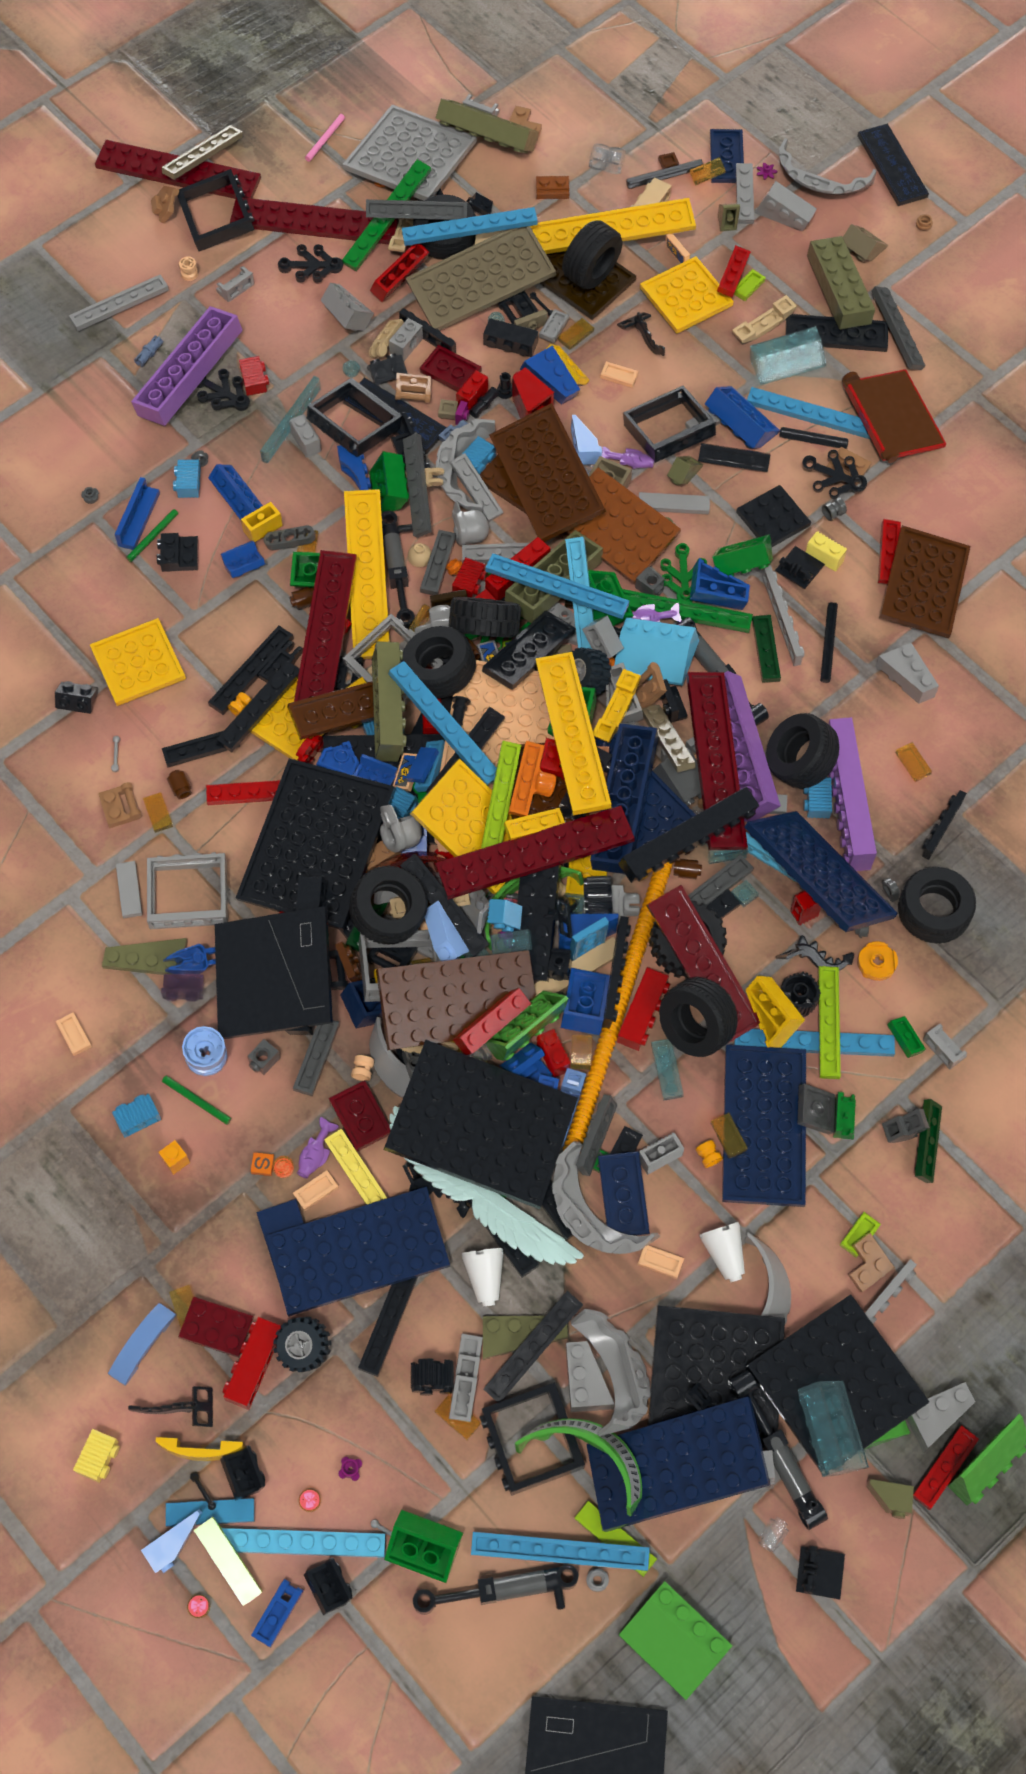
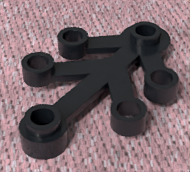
[278,244,343,283]
[197,369,250,411]
[802,450,867,499]

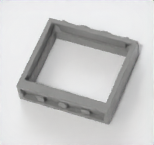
[343,614,443,704]
[147,852,228,929]
[358,930,441,1002]

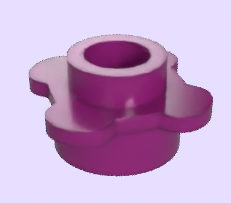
[338,1457,362,1481]

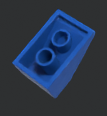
[558,914,618,950]
[560,968,610,1035]

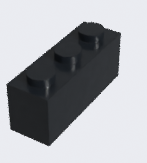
[483,318,538,357]

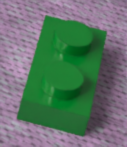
[887,1016,926,1058]

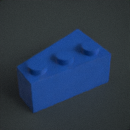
[520,345,580,405]
[690,558,750,610]

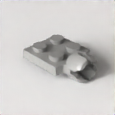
[584,885,640,923]

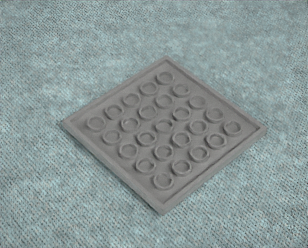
[343,105,477,201]

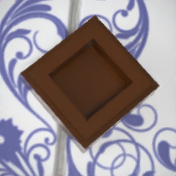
[658,152,679,169]

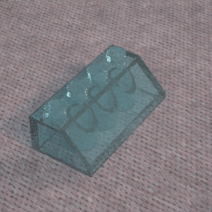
[750,326,826,385]
[798,1381,869,1477]

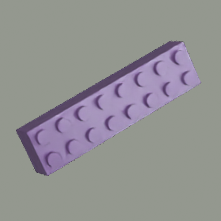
[131,306,243,426]
[724,671,781,822]
[828,717,877,871]

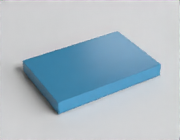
[570,917,609,960]

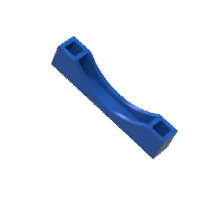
[337,445,371,490]

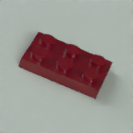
[420,345,482,392]
[329,1080,391,1152]
[178,1296,253,1358]

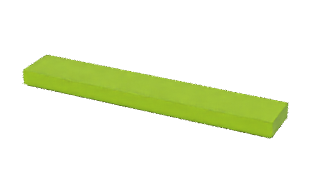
[481,741,521,849]
[818,966,841,1079]

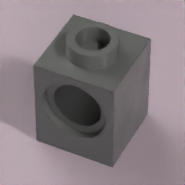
[635,567,665,596]
[247,1039,280,1075]

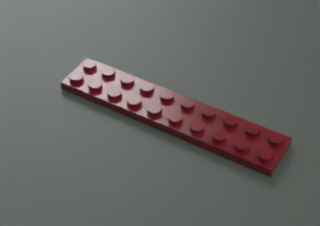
[95,140,261,199]
[230,197,399,245]
[294,550,357,702]
[686,672,748,850]
[436,806,635,900]

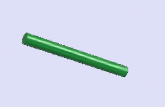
[126,509,178,562]
[162,1075,232,1125]

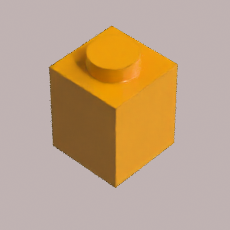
[158,1140,190,1175]

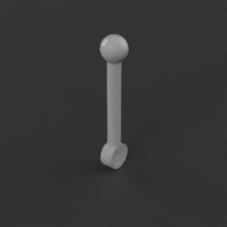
[111,736,120,772]
[370,1519,392,1536]

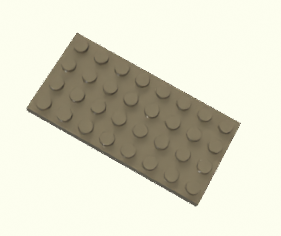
[406,226,556,330]

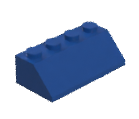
[705,386,780,449]

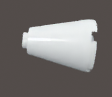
[699,1222,745,1283]
[462,1248,504,1307]

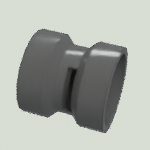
[822,497,847,521]

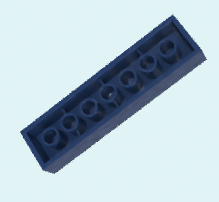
[590,723,658,874]

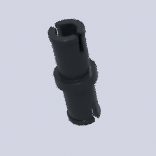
[470,387,499,418]

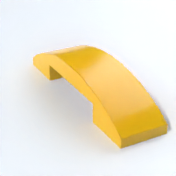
[593,669,641,743]
[155,1437,245,1461]

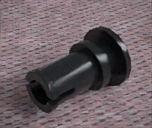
[497,372,512,399]
[452,696,471,726]

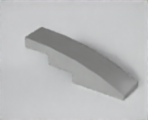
[449,1334,483,1422]

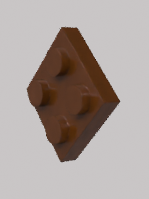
[335,941,362,982]

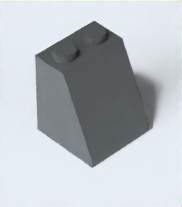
[652,748,702,806]

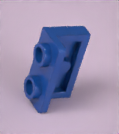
[221,541,265,578]
[353,754,397,786]
[500,1043,545,1075]

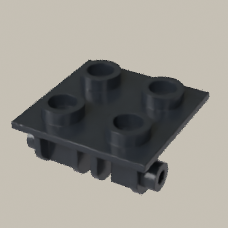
[775,546,825,589]
[796,1546,845,1600]

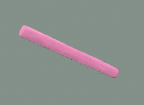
[305,114,345,162]

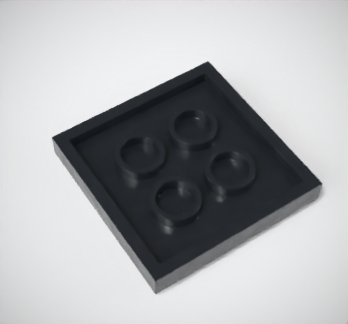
[736,485,811,547]

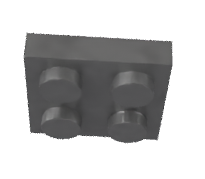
[798,1084,835,1135]

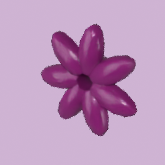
[757,163,778,180]

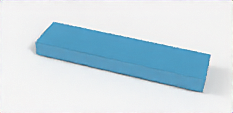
[166,1498,255,1527]

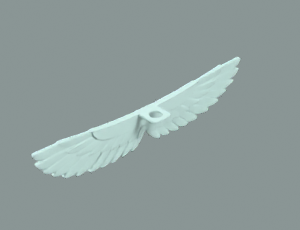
[389,1106,584,1265]

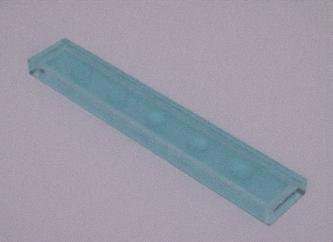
[260,376,321,463]

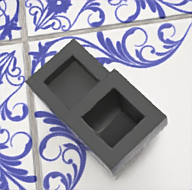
[882,1109,930,1143]

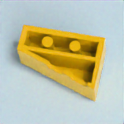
[746,976,805,1048]

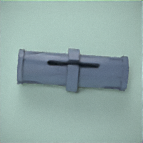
[134,335,163,367]

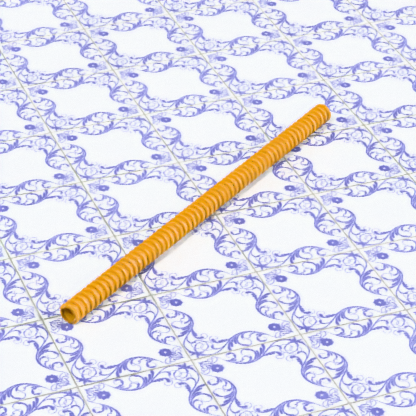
[563,862,674,1153]

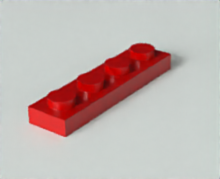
[717,245,751,297]
[878,519,901,584]
[206,780,280,805]
[913,1425,979,1510]

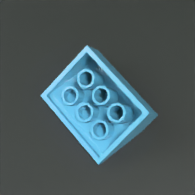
[615,617,699,686]

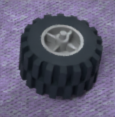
[571,647,611,695]
[273,1317,331,1372]

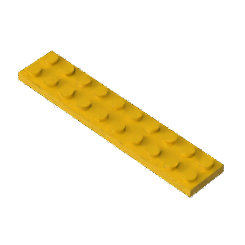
[530,198,696,254]
[344,489,389,659]
[535,652,612,815]

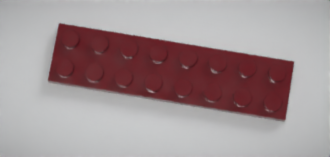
[646,885,760,1043]

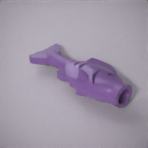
[601,446,654,469]
[632,603,682,622]
[297,1117,339,1179]

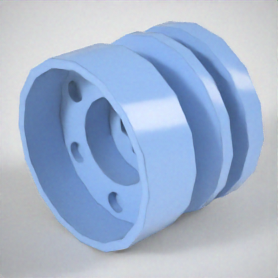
[182,1026,227,1076]

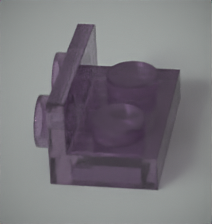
[161,974,204,1002]

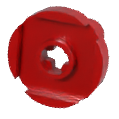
[294,735,323,764]

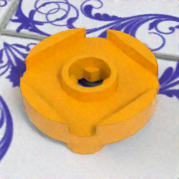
[858,941,898,981]

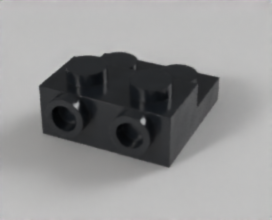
[157,533,198,572]

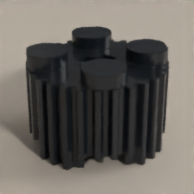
[583,876,613,914]
[781,972,821,1018]
[411,1358,454,1396]

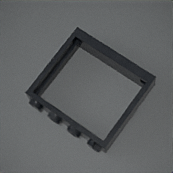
[178,169,254,252]
[306,377,402,457]
[623,386,716,463]
[479,1382,585,1496]

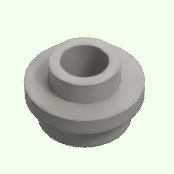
[586,1568,609,1592]

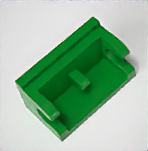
[833,1092,856,1140]

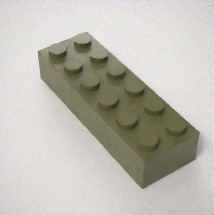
[436,98,539,153]
[807,236,875,329]
[505,530,603,623]
[372,641,406,762]

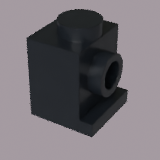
[548,948,573,981]

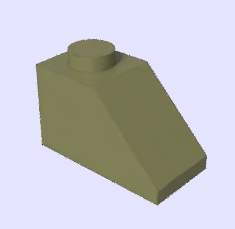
[718,203,740,231]
[667,456,704,486]
[866,1479,914,1519]

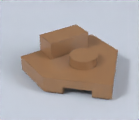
[151,186,179,223]

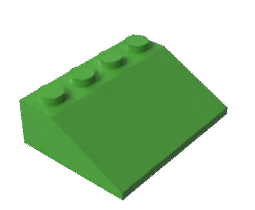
[485,991,569,1061]
[948,1414,1026,1506]
[619,1581,733,1700]

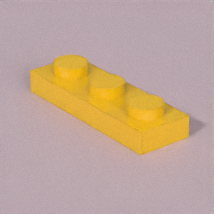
[546,344,589,385]
[504,808,565,841]

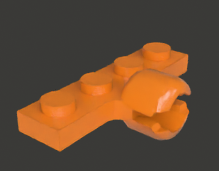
[508,741,556,817]

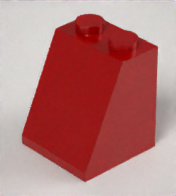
[512,367,554,419]

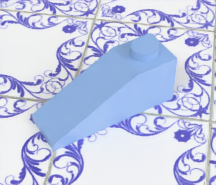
[570,415,602,465]
[425,901,469,961]
[141,1509,202,1573]

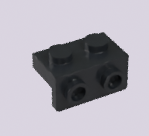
[367,353,408,385]
[659,679,688,723]
[55,681,98,714]
[220,1445,265,1501]
[304,1557,353,1616]

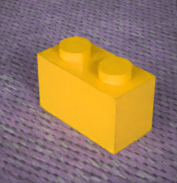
[241,502,283,542]

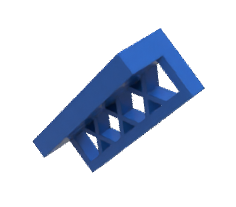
[208,464,263,520]
[115,477,160,550]

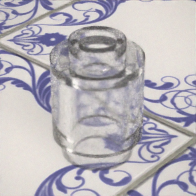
[758,1517,789,1553]

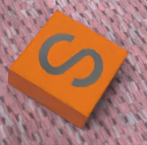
[251,1153,274,1176]

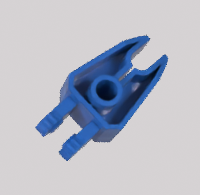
[163,944,216,974]

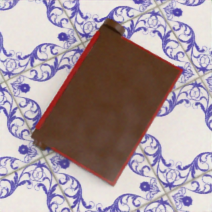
[842,369,946,463]

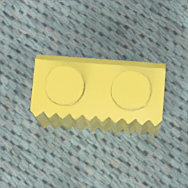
[806,531,847,572]
[73,1429,120,1483]

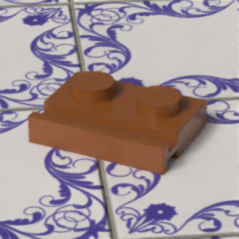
[536,176,570,199]

